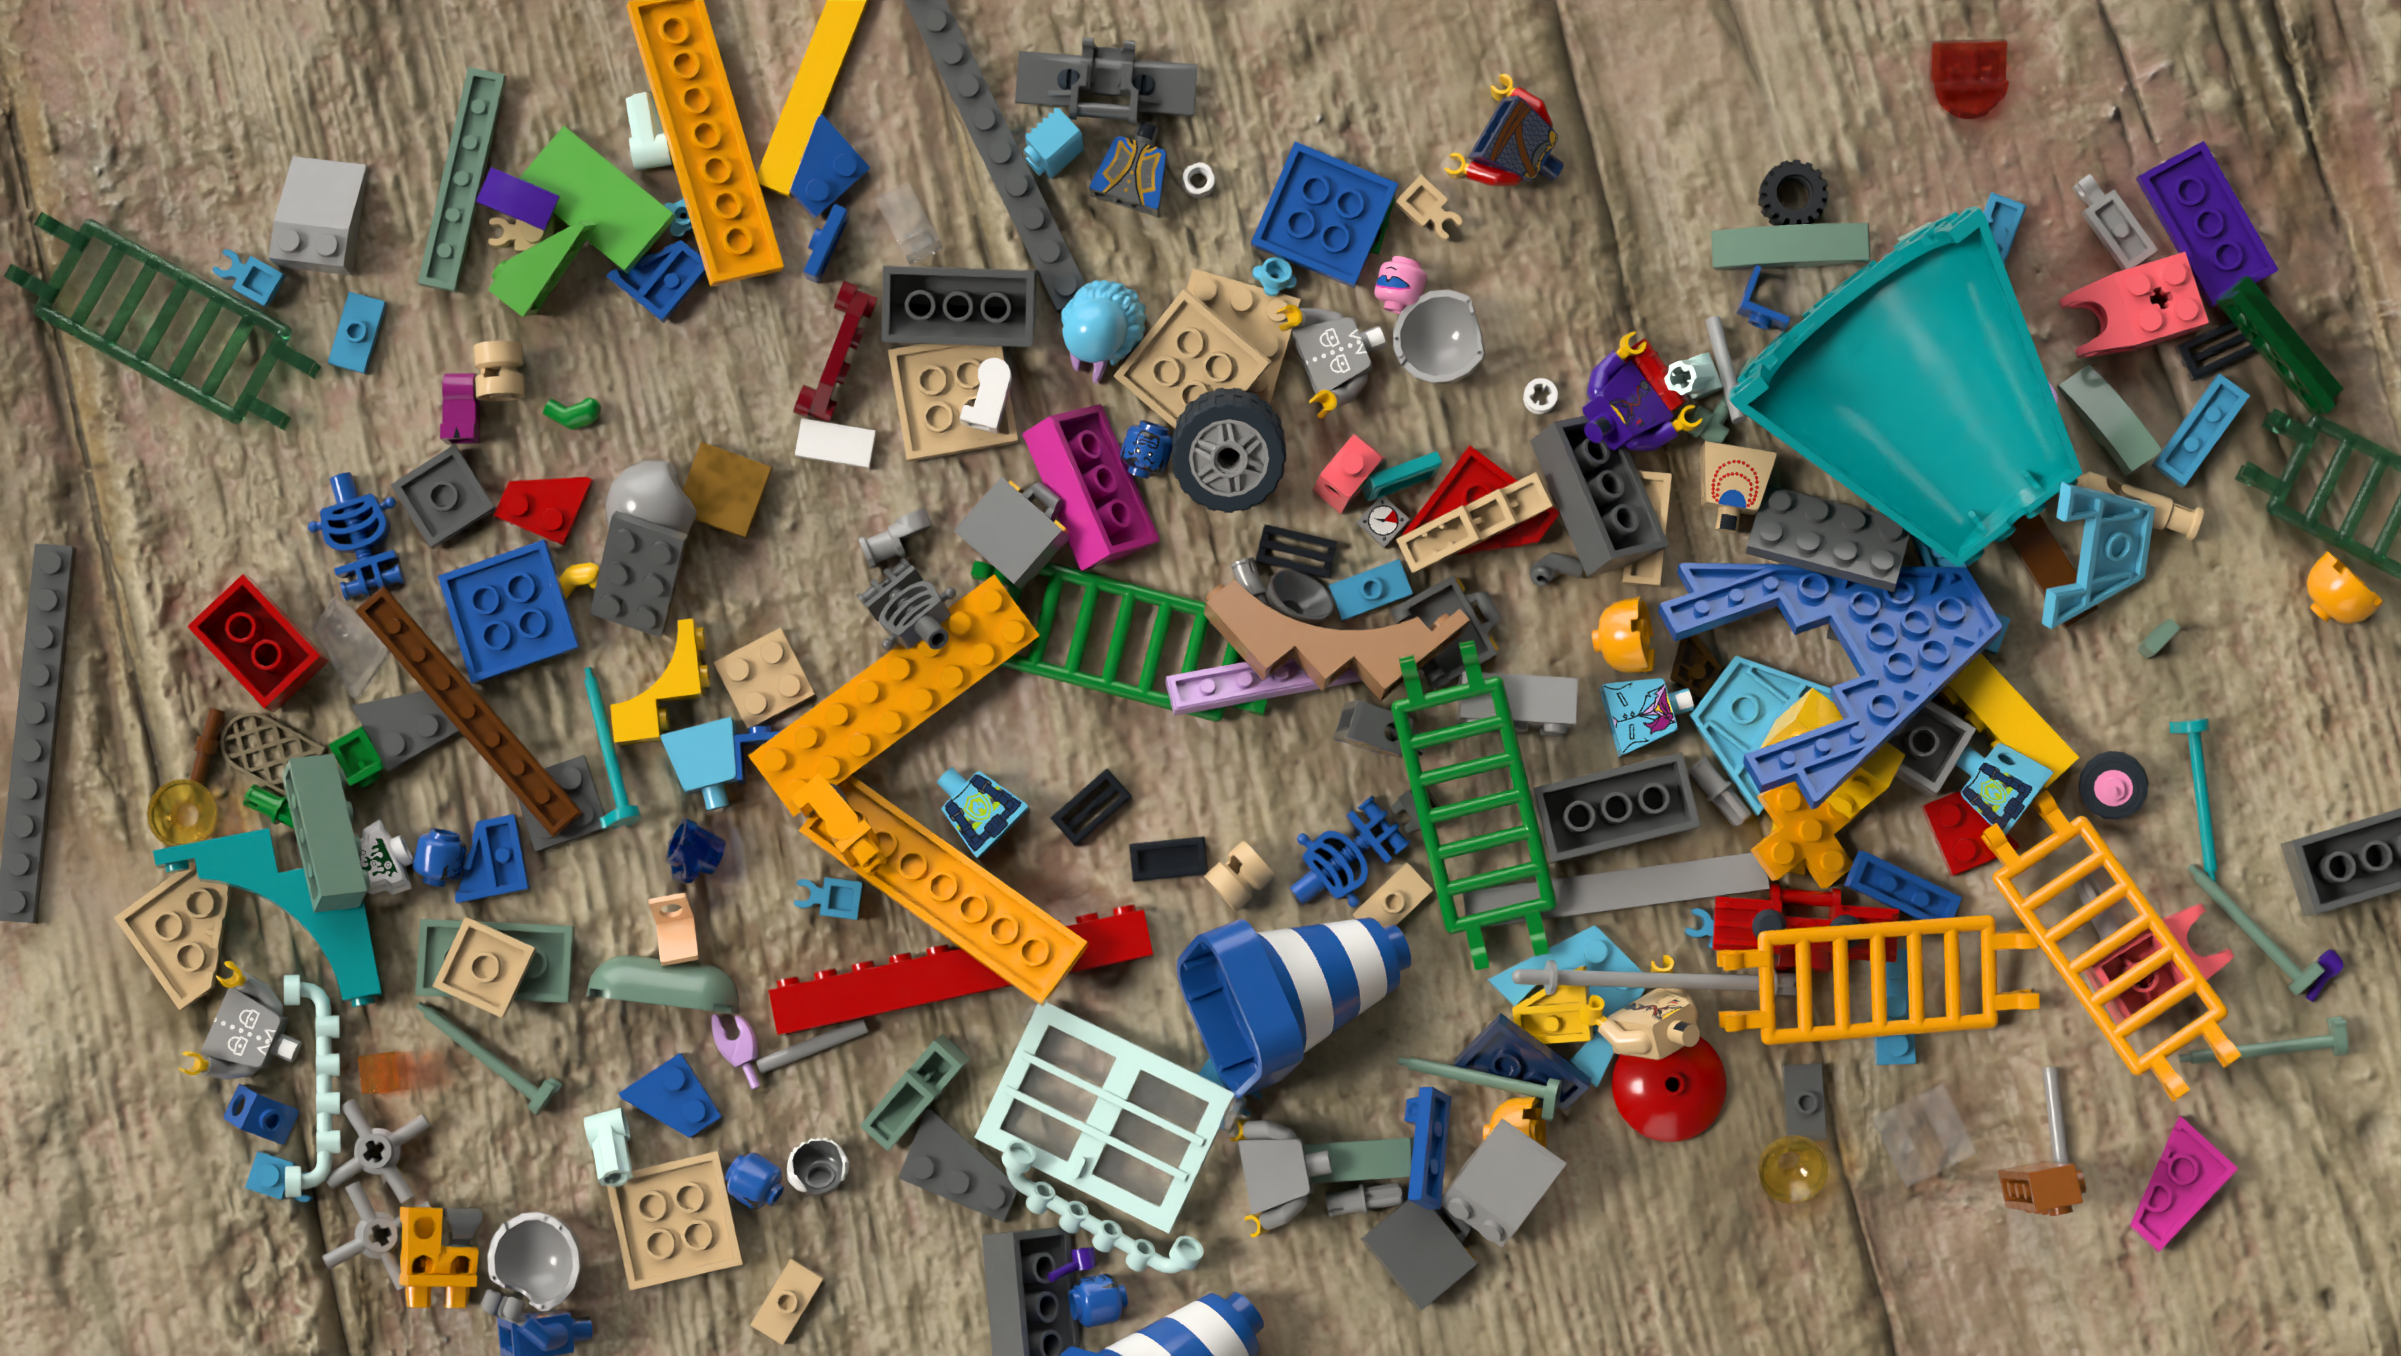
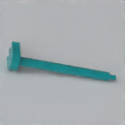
[584,667,641,829]
[2169,718,2218,882]

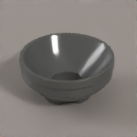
[1266,569,1333,626]

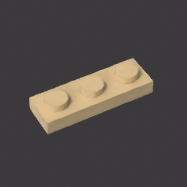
[1622,471,1673,587]

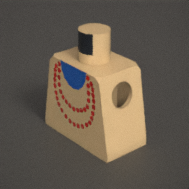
[1700,441,1777,533]

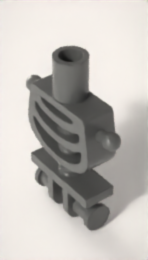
[856,558,956,651]

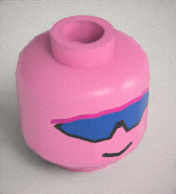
[1374,256,1427,314]

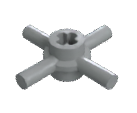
[325,1099,431,1204]
[322,1181,430,1291]

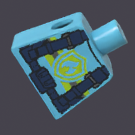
[1955,743,2054,835]
[936,767,1030,860]

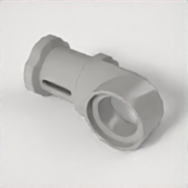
[858,508,933,569]

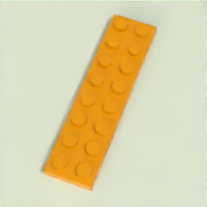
[626,0,784,287]
[748,574,1040,817]
[799,775,1089,1007]

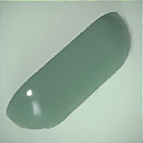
[586,955,739,1014]

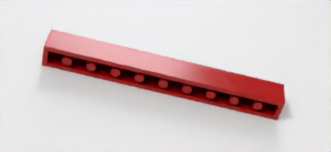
[768,904,1154,1036]

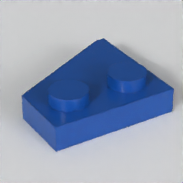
[789,114,870,219]
[607,240,706,323]
[455,814,530,904]
[618,1053,723,1138]

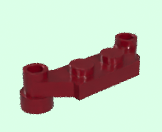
[793,280,878,423]

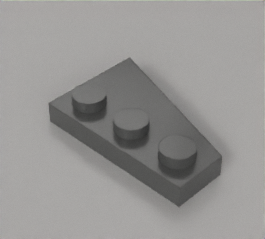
[351,682,473,772]
[898,1107,1018,1223]

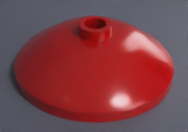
[1611,1037,1727,1142]

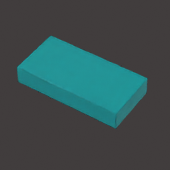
[1362,451,1442,501]

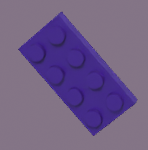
[2136,141,2279,308]

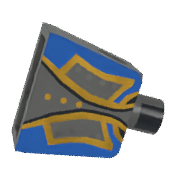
[1089,122,1167,218]
[1333,700,1425,757]

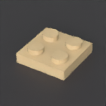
[713,628,816,729]
[432,916,537,1019]

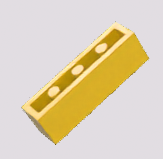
[1939,653,2079,791]

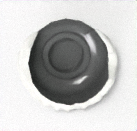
[787,1138,850,1196]

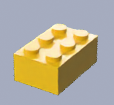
[1760,688,1905,818]

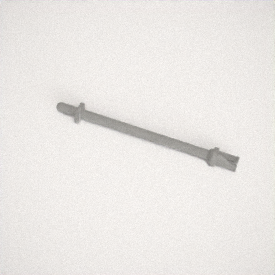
[1512,960,1797,996]

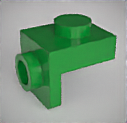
[328,726,384,788]

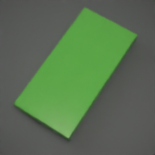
[519,126,676,274]

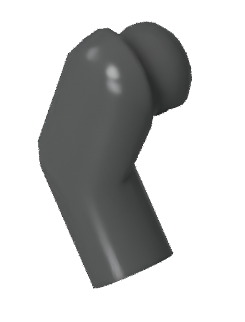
[1529,552,1583,587]

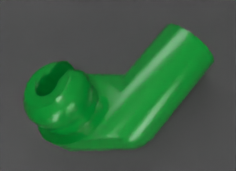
[542,397,601,430]

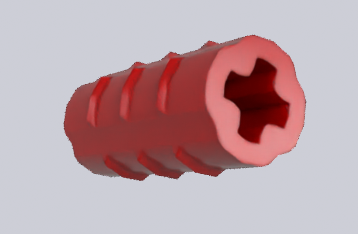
[1624,338,1689,412]

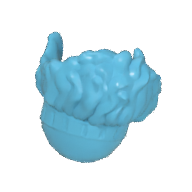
[1061,280,1147,366]

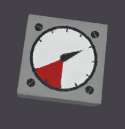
[1356,496,1410,548]

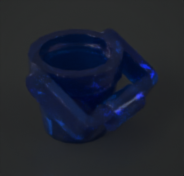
[666,817,726,884]

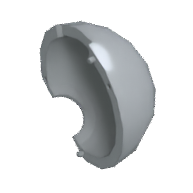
[1393,290,1485,385]
[605,460,697,534]
[487,1212,584,1311]

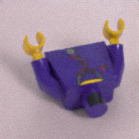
[1582,332,1702,451]

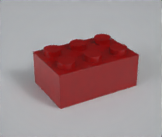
[187,574,330,713]

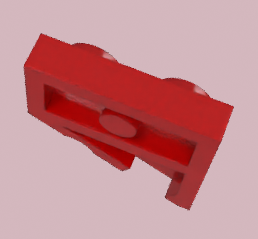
[493,477,594,547]
[1921,791,2020,876]

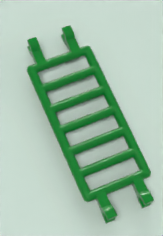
[971,560,1267,722]
[1391,640,1557,971]

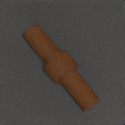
[189,708,225,785]

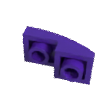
[476,167,560,231]

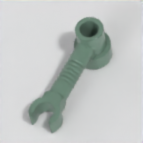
[1685,356,1755,444]

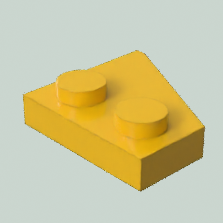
[1512,965,1594,1044]

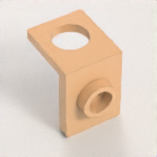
[648,893,699,966]

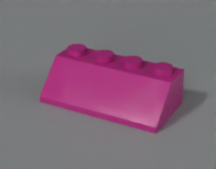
[1022,404,1160,571]

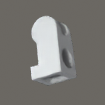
[960,358,1012,434]

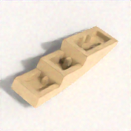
[1396,472,1555,573]

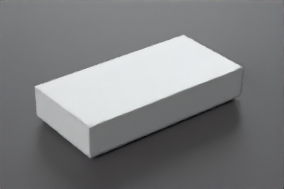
[795,418,876,469]

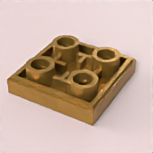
[683,442,773,539]

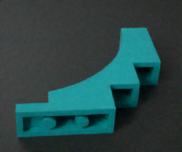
[153,828,382,1008]

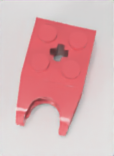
[2058,252,2209,358]
[2084,903,2235,1025]

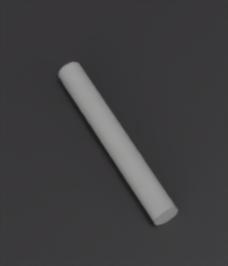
[1706,316,1747,424]
[756,1018,869,1074]
[2042,1066,2069,1163]

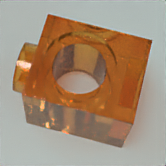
[358,1051,409,1095]

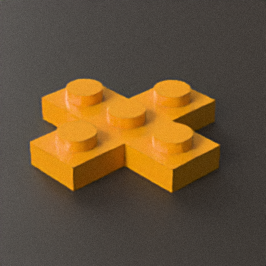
[1750,781,1861,889]

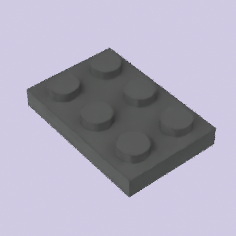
[590,511,688,638]

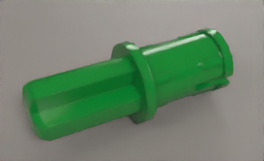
[243,784,294,829]

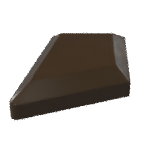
[1669,634,1723,700]

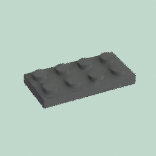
[1746,485,1910,592]

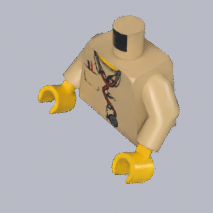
[1579,955,1700,1060]

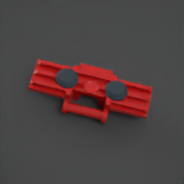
[1712,884,1899,973]

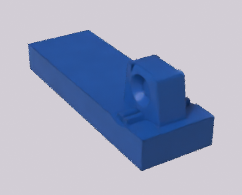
[1844,851,1962,920]
[1404,1087,1452,1210]

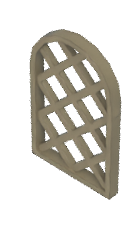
[220,712,326,796]

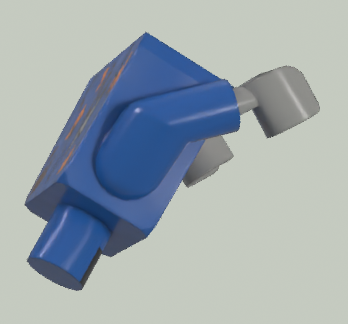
[481,1288,593,1356]

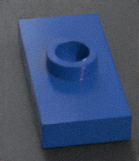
[803,204,849,284]

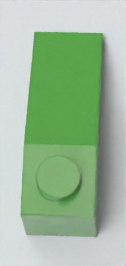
[488,220,597,317]

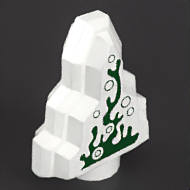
[359,820,414,895]

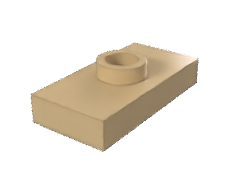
[1352,863,1433,928]
[750,1258,824,1345]

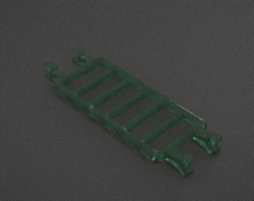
[4,211,321,431]
[2234,408,2401,580]

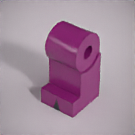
[440,373,480,444]

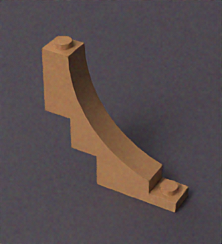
[1204,579,1470,701]

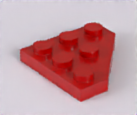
[1402,445,1560,556]

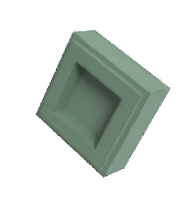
[2137,619,2180,659]

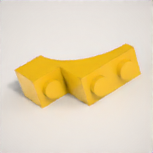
[610,618,711,746]

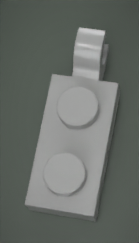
[2073,174,2158,270]

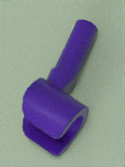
[2305,949,2343,1002]
[1047,1247,1096,1282]

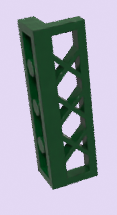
[2216,276,2344,414]

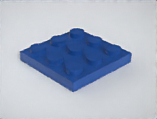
[1251,141,1398,289]
[438,540,581,684]

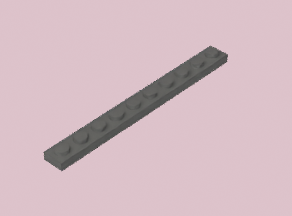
[904,0,1086,313]
[0,543,77,924]

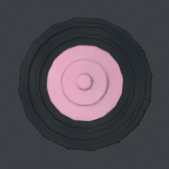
[2079,751,2149,820]

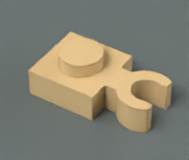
[1395,175,1463,242]
[488,215,556,253]

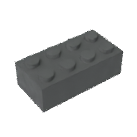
[1530,752,1701,865]
[2280,808,2401,916]

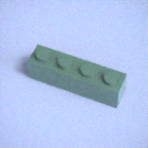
[282,754,370,913]

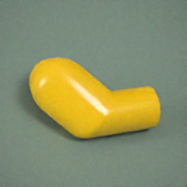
[559,562,599,599]

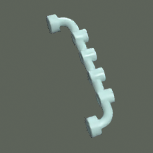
[284,975,341,1198]
[1002,1140,1204,1273]

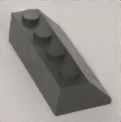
[881,265,1037,347]
[1530,416,1669,577]
[982,1227,1080,1356]

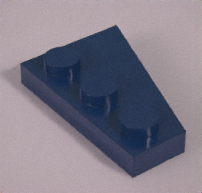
[1453,1013,1592,1110]

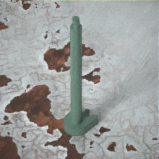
[2187,864,2325,996]
[416,1002,563,1116]
[2179,1016,2349,1064]
[1397,1057,1562,1121]

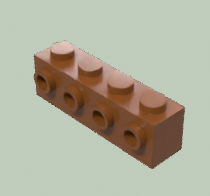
[1998,1161,2086,1216]

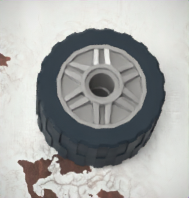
[1172,388,1286,513]

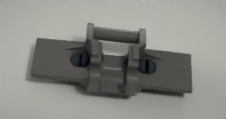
[1015,37,1198,125]

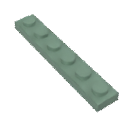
[418,67,507,293]

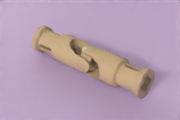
[2076,471,2204,541]

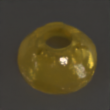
[147,779,219,847]
[1758,1135,1829,1204]

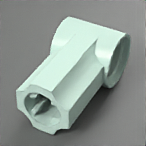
[626,92,673,171]
[1664,352,1723,400]
[584,1107,633,1187]

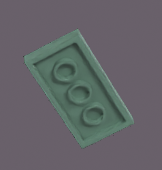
[415,919,575,1003]

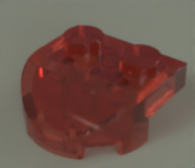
[1929,39,2009,119]

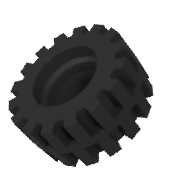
[1758,159,1829,226]

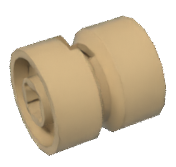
[473,341,525,402]
[1204,841,1276,912]

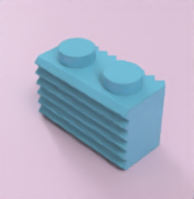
[1023,108,1084,179]

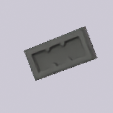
[1782,1063,1827,1142]

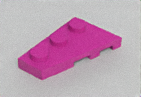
[2129,1115,2238,1253]

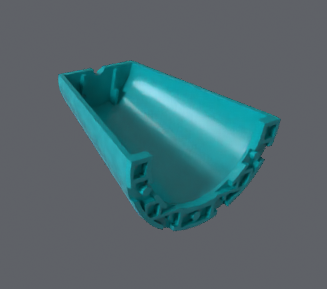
[1729,206,2083,567]

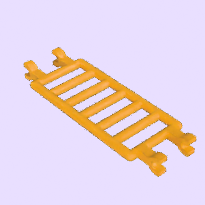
[1981,790,2241,1102]
[1716,915,2040,1045]

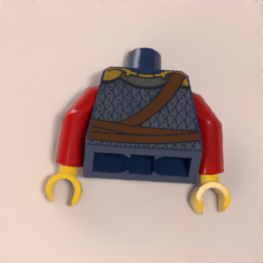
[1444,74,1564,187]

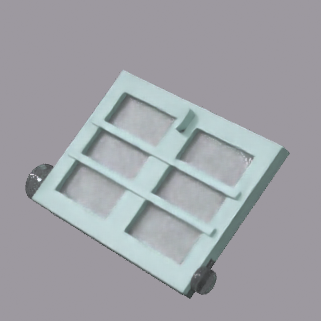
[974,1002,1247,1234]

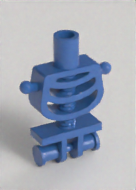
[308,472,405,601]
[1289,795,1411,908]

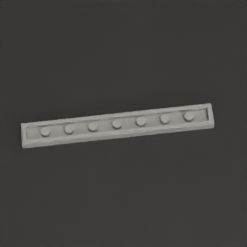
[1462,853,1770,928]

